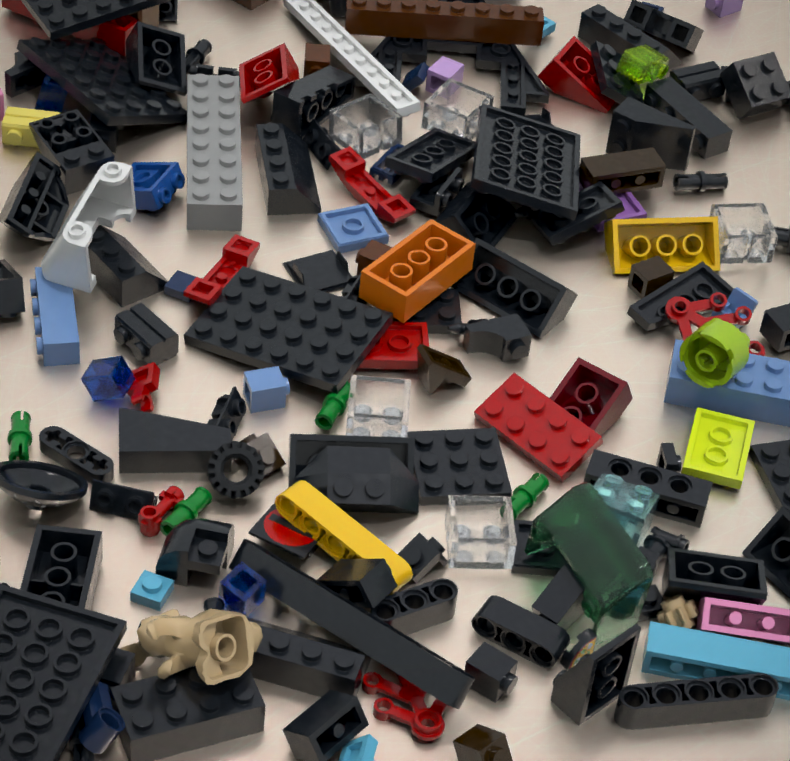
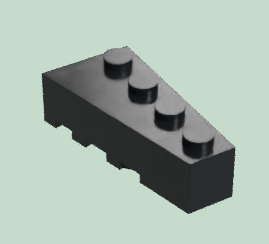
[270,65,355,140]

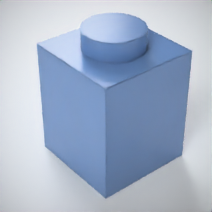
[243,366,290,413]

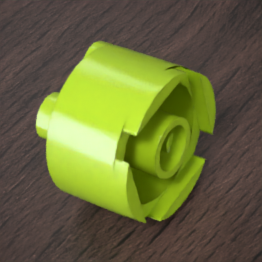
[679,318,750,388]

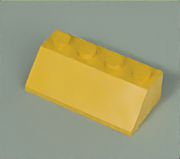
[604,216,721,274]

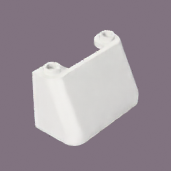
[41,161,136,293]

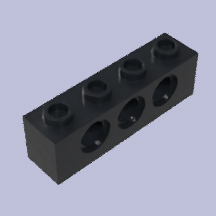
[581,449,713,528]

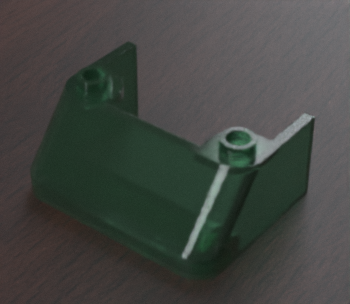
[524,482,653,646]

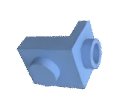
[710,287,758,329]

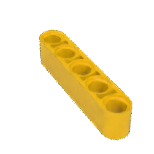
[275,480,413,596]

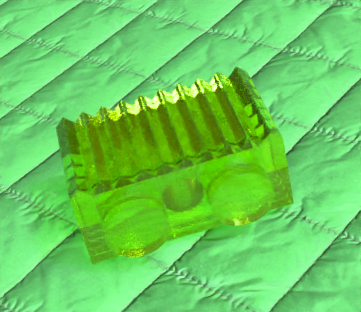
[616,44,670,85]

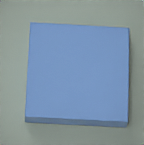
[317,203,389,253]

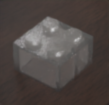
[421,78,494,140]
[329,93,403,159]
[709,203,778,264]
[346,375,411,437]
[444,495,517,569]

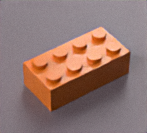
[359,219,476,323]

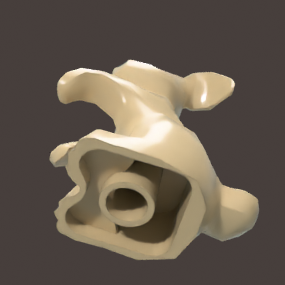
[120,609,263,685]

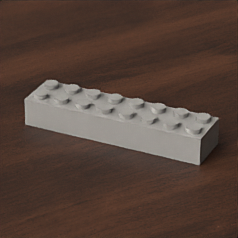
[186,74,243,231]

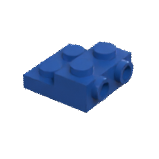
[132,162,185,211]

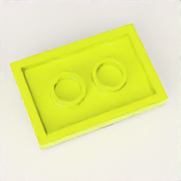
[681,407,755,490]

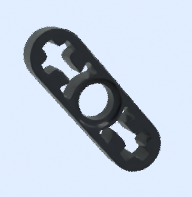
[39,426,114,484]

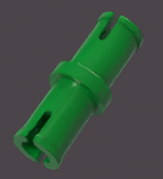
[315,381,354,430]
[7,411,32,461]
[500,473,549,521]
[160,487,212,536]

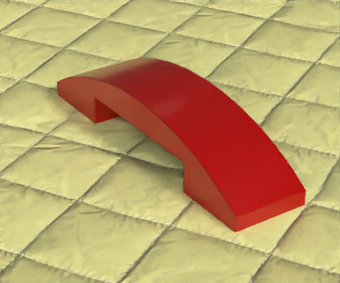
[329,146,416,223]
[183,234,260,305]

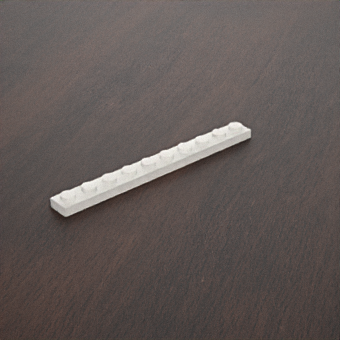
[283,0,421,118]

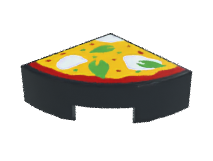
[560,628,597,670]

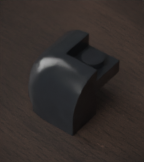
[156,518,235,587]

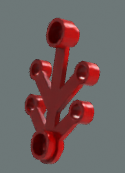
[665,292,765,356]
[362,672,449,741]

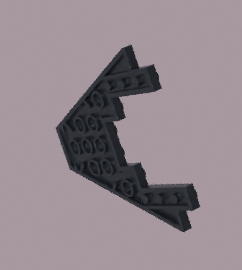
[352,0,550,116]

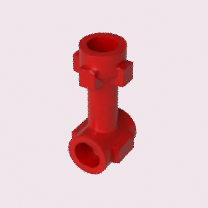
[138,486,185,537]

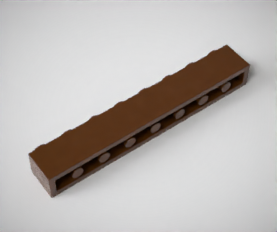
[345,0,544,46]

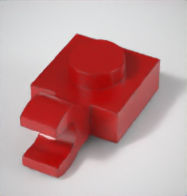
[126,362,160,413]

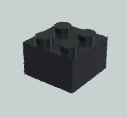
[720,52,790,119]

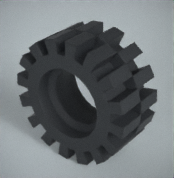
[207,441,265,499]

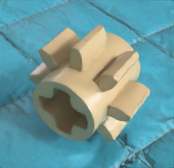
[656,594,699,629]

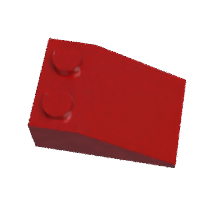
[538,36,616,114]
[239,43,300,104]

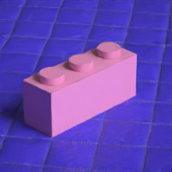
[696,597,790,646]

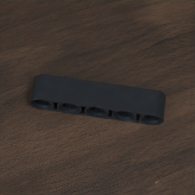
[614,673,779,730]

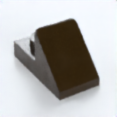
[417,344,472,395]

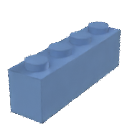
[30,267,80,366]

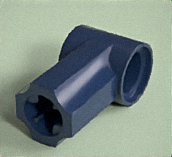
[79,682,125,754]

